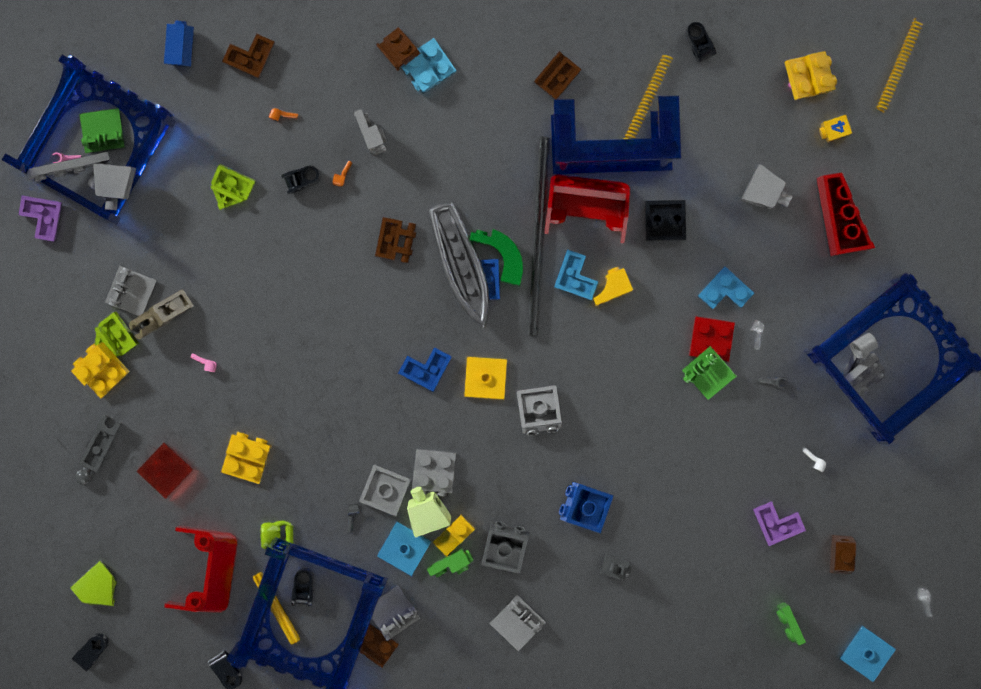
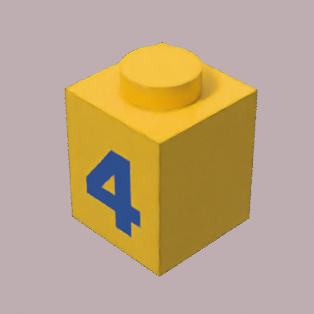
[819,115,852,143]

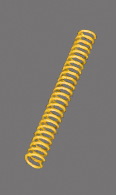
[876,18,923,113]
[623,55,673,146]

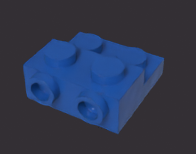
[559,482,614,533]

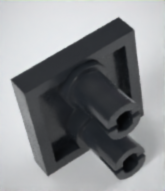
[645,200,686,241]

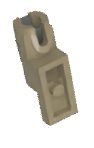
[129,289,194,339]

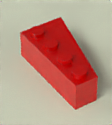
[817,172,875,256]

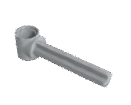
[843,333,878,377]

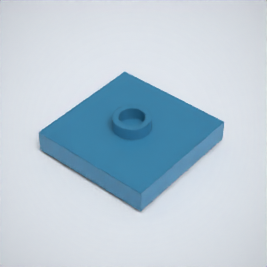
[377,522,431,576]
[839,626,896,682]

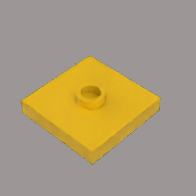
[464,357,507,399]

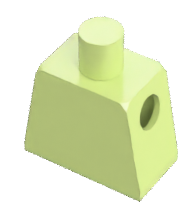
[407,487,451,537]

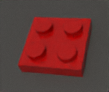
[689,316,735,362]

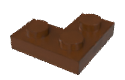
[222,33,275,79]

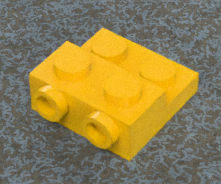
[784,51,837,100]
[71,342,130,399]
[221,432,271,484]

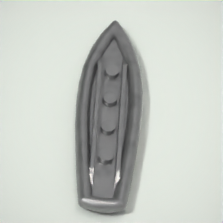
[429,202,489,328]

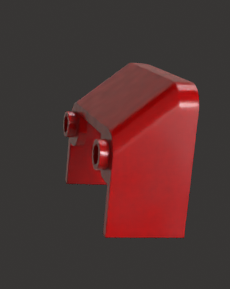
[544,175,630,243]
[164,526,238,613]

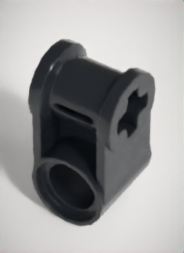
[685,22,717,62]
[281,165,321,194]
[291,568,314,608]
[71,633,109,672]
[208,650,242,689]

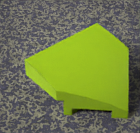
[210,164,256,210]
[95,312,139,356]
[70,561,117,606]

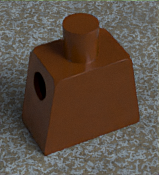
[830,535,856,574]

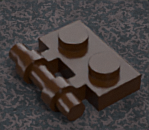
[375,217,417,263]

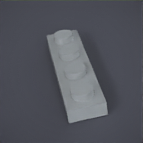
[27,152,110,182]

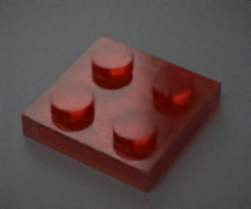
[136,442,194,499]

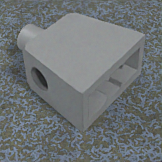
[93,164,136,210]
[741,164,792,210]

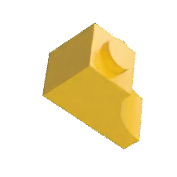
[593,267,633,306]
[433,514,475,557]

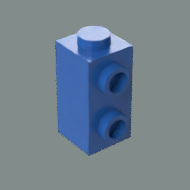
[164,20,194,67]

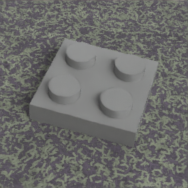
[359,464,411,516]

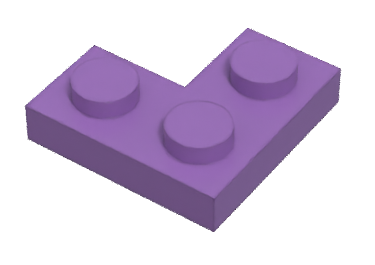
[18,195,62,242]
[753,501,806,546]

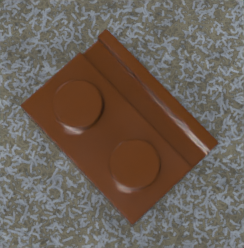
[376,27,421,71]
[534,51,582,101]
[350,621,399,668]

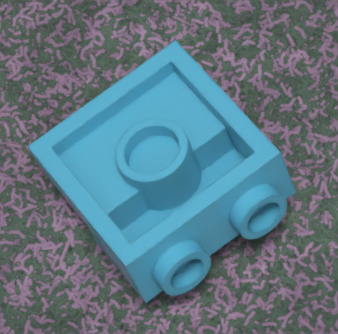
[401,38,456,94]

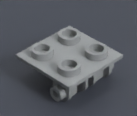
[105,266,157,316]
[365,585,420,641]
[490,595,546,651]

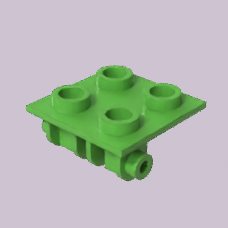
[80,108,125,153]
[682,346,737,400]

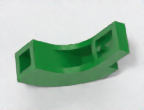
[469,229,523,287]

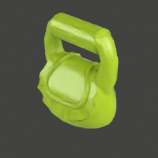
[260,520,294,550]

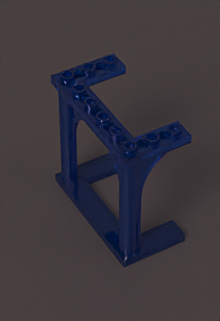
[2,54,176,225]
[551,96,681,175]
[804,273,981,445]
[227,537,388,689]

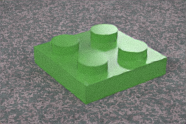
[776,602,806,646]

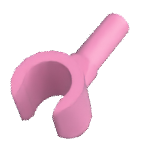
[52,152,82,163]
[190,353,217,372]

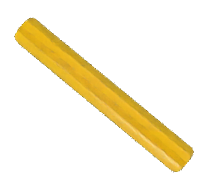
[253,572,300,644]

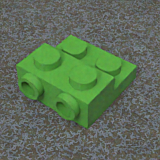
[427,547,474,577]

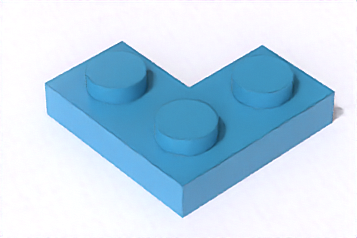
[554,249,598,301]
[698,267,754,309]

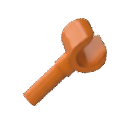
[269,108,298,121]
[332,161,352,187]

